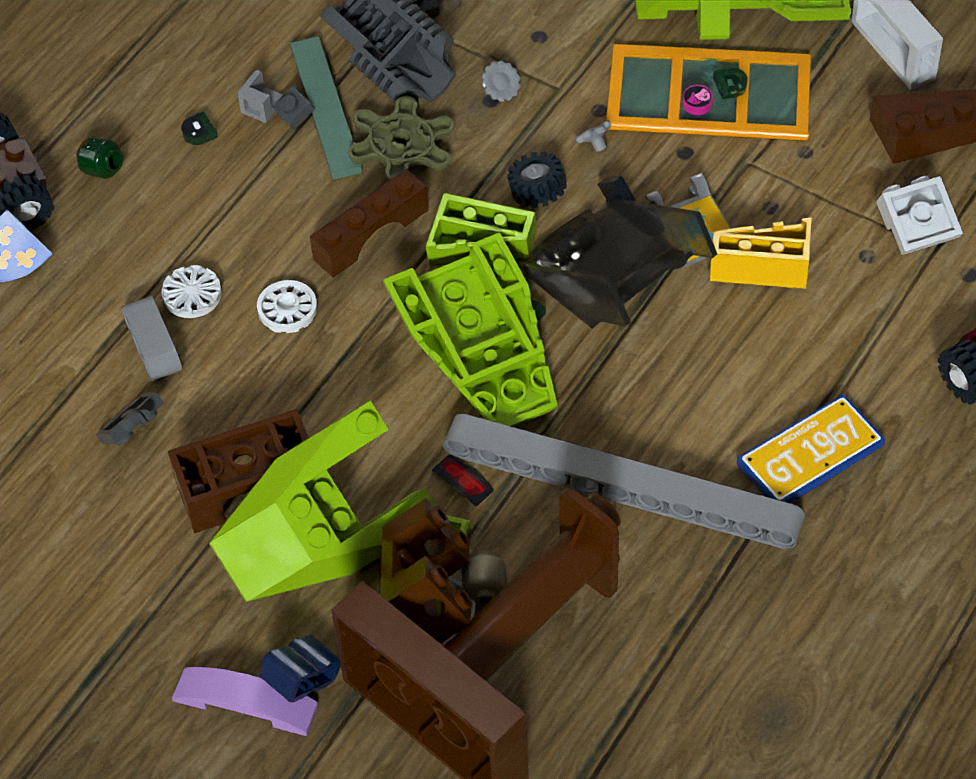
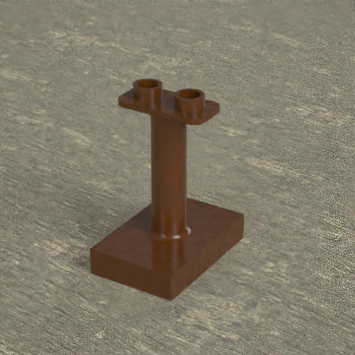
[331,488,621,779]

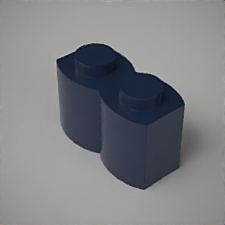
[259,635,341,702]

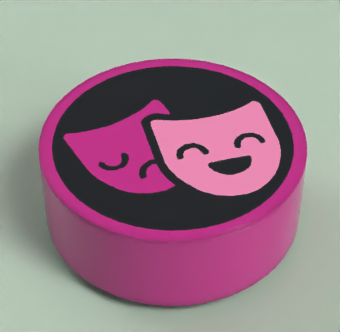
[682,85,713,115]

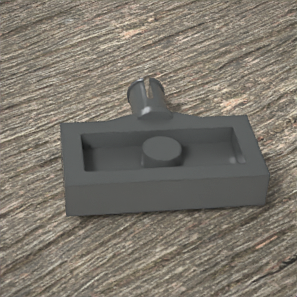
[96,392,164,445]

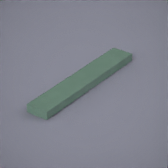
[290,36,362,180]

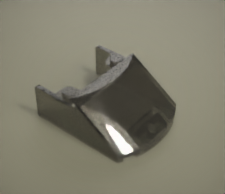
[522,198,717,329]

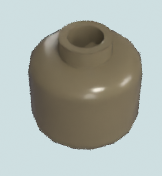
[462,551,507,605]

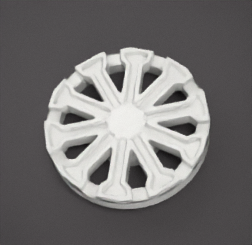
[162,265,222,318]
[257,280,317,333]

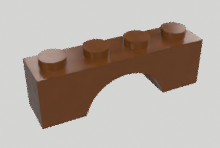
[310,170,428,278]

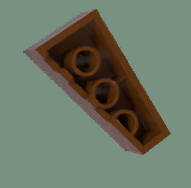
[870,89,976,164]

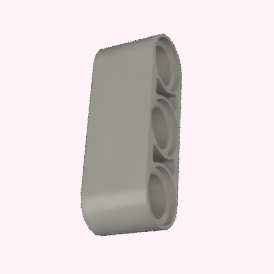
[121,296,182,381]

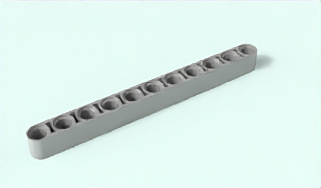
[443,414,805,549]

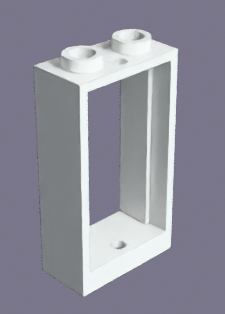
[851,0,943,91]

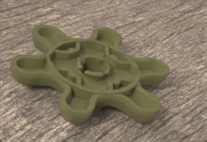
[348,96,454,181]

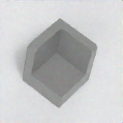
[237,70,283,123]

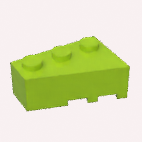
[426,193,537,265]

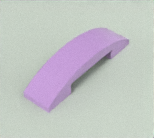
[172,667,318,736]

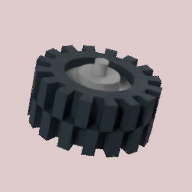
[507,151,567,208]

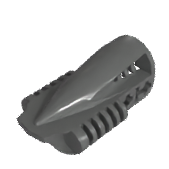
[319,0,456,102]

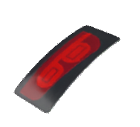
[431,455,494,506]

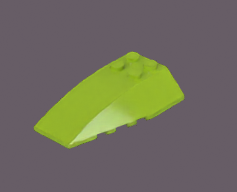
[383,232,558,427]

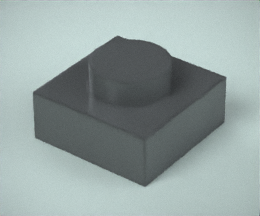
[272,86,315,129]

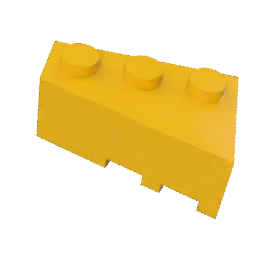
[710,217,812,289]

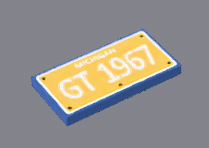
[737,394,885,503]

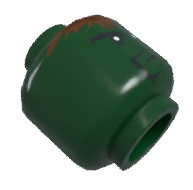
[76,136,123,179]

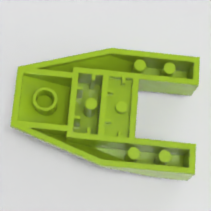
[209,400,436,602]

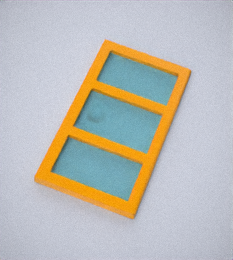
[606,44,811,141]

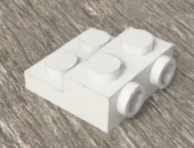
[876,176,963,255]

